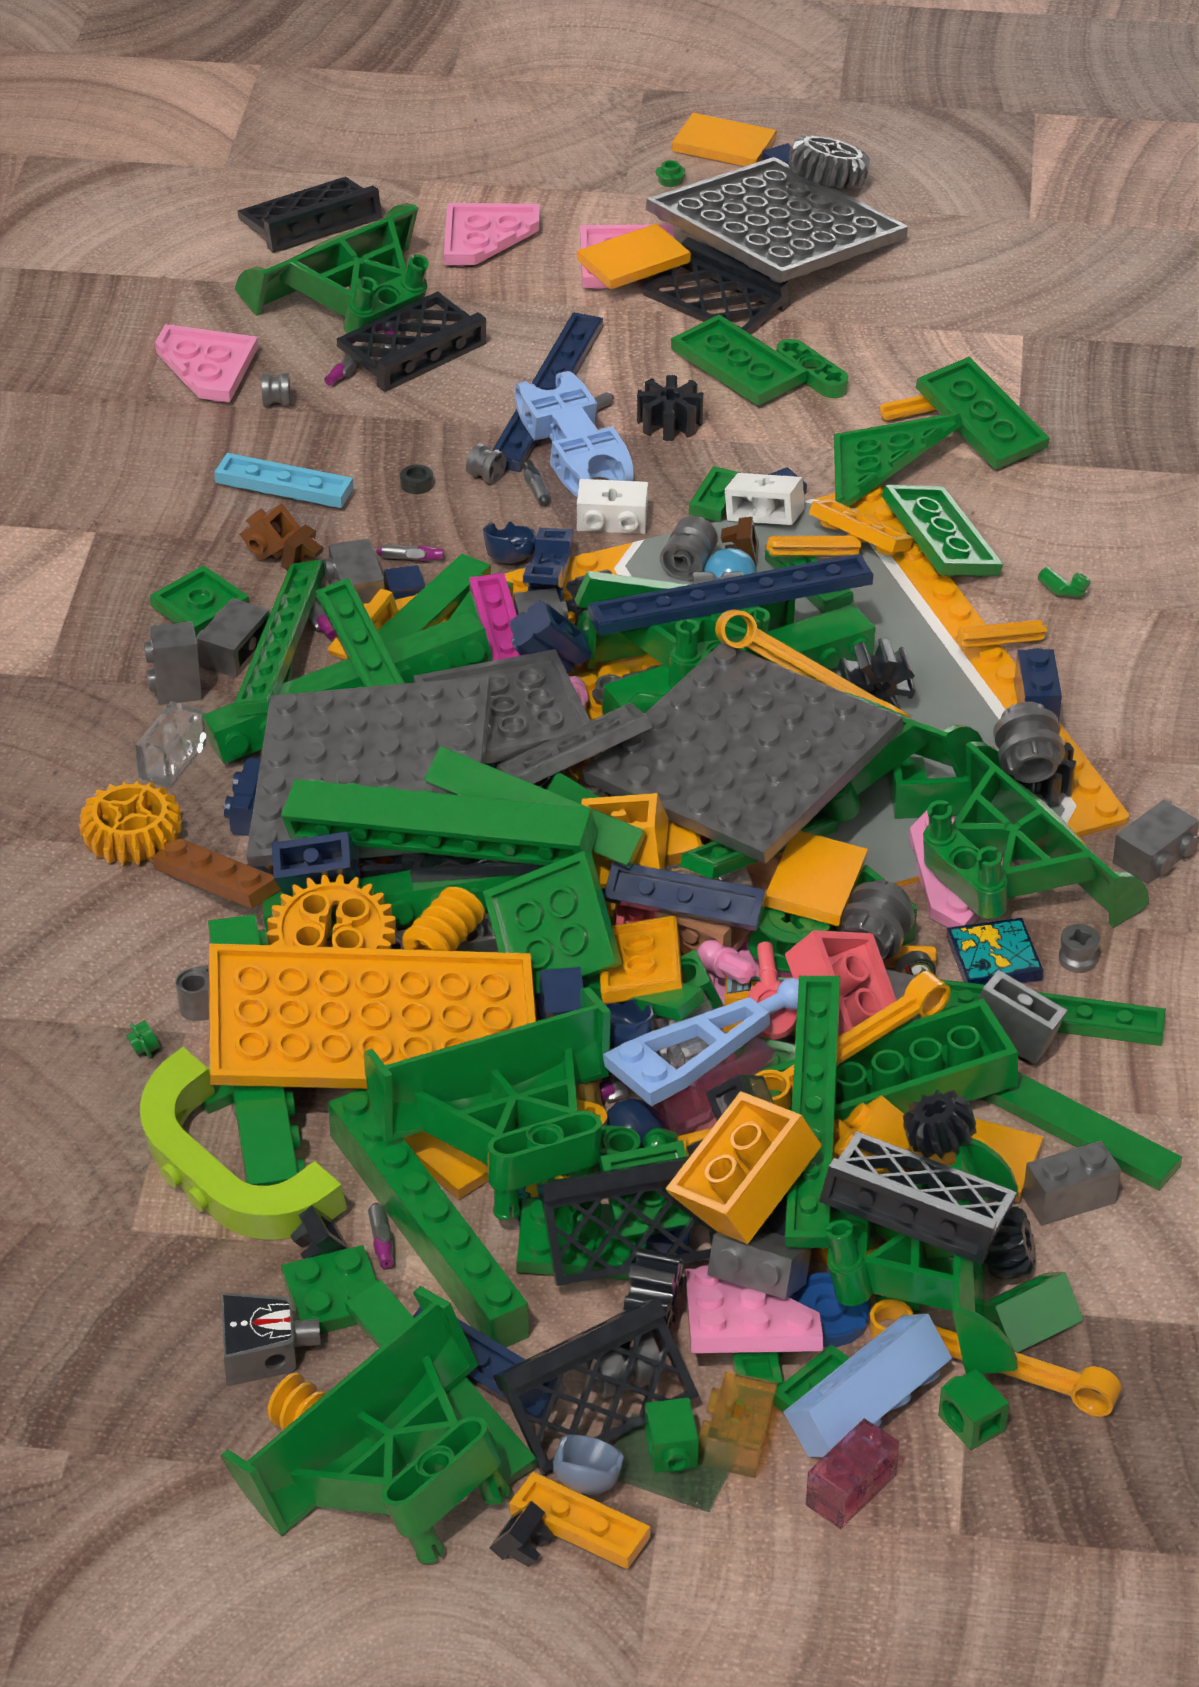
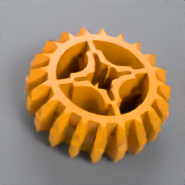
[79,780,182,867]

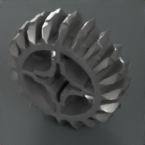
[788,135,870,190]

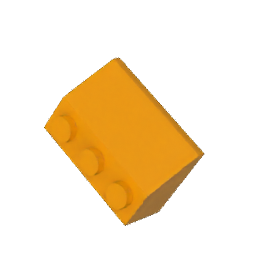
[666,1091,822,1245]

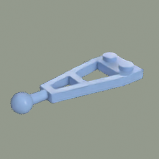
[603,978,799,1106]

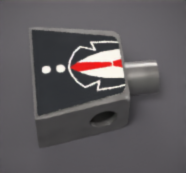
[221,1293,321,1386]

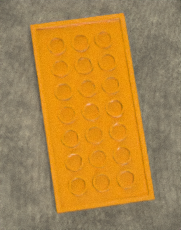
[208,944,536,1089]

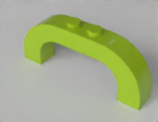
[140,1047,347,1240]

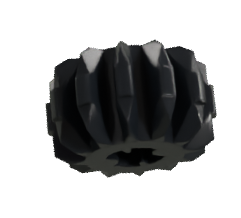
[903,1089,977,1159]
[984,1206,1035,1279]

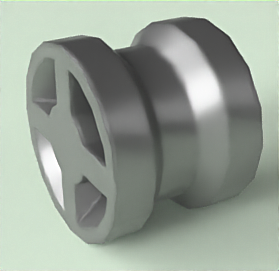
[262,373,290,406]
[466,443,507,484]
[1058,924,1100,973]

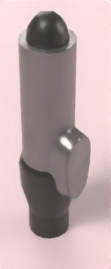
[522,460,550,505]

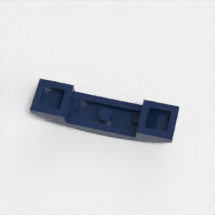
[523,527,574,588]

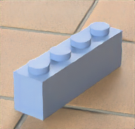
[783,1314,952,1460]

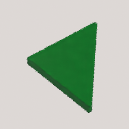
[834,412,963,507]

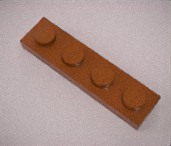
[151,838,280,909]

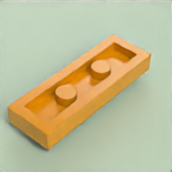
[809,499,914,556]
[509,1472,650,1570]

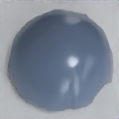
[553,1435,623,1495]

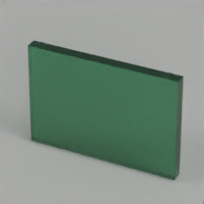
[614,1413,739,1512]

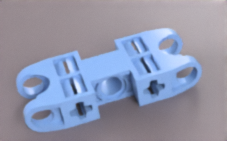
[515,371,634,497]

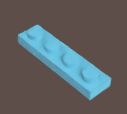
[214,453,354,508]

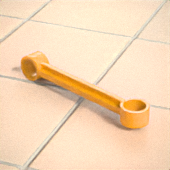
[715,610,911,718]
[755,971,951,1109]
[869,1299,1122,1417]

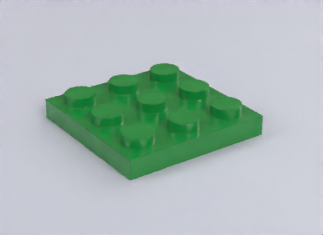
[483,851,622,999]

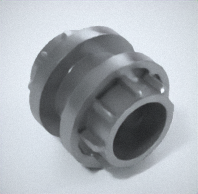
[993,702,1065,783]
[836,880,915,960]

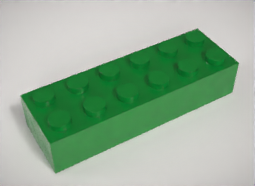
[758,998,1018,1121]

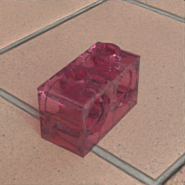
[806,1418,900,1529]

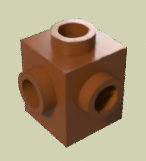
[239,503,301,562]

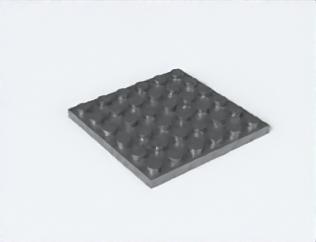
[645,157,908,283]
[583,643,904,864]
[246,676,492,867]

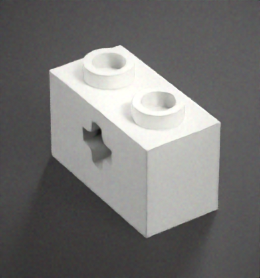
[725,473,805,525]
[577,479,648,534]

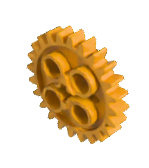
[267,874,396,949]

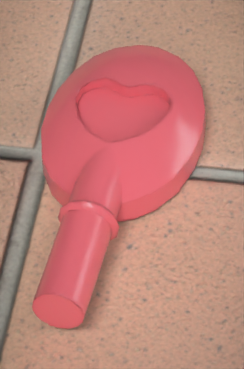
[748,942,797,1040]

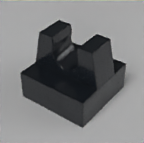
[290,1205,348,1259]
[489,1501,554,1567]

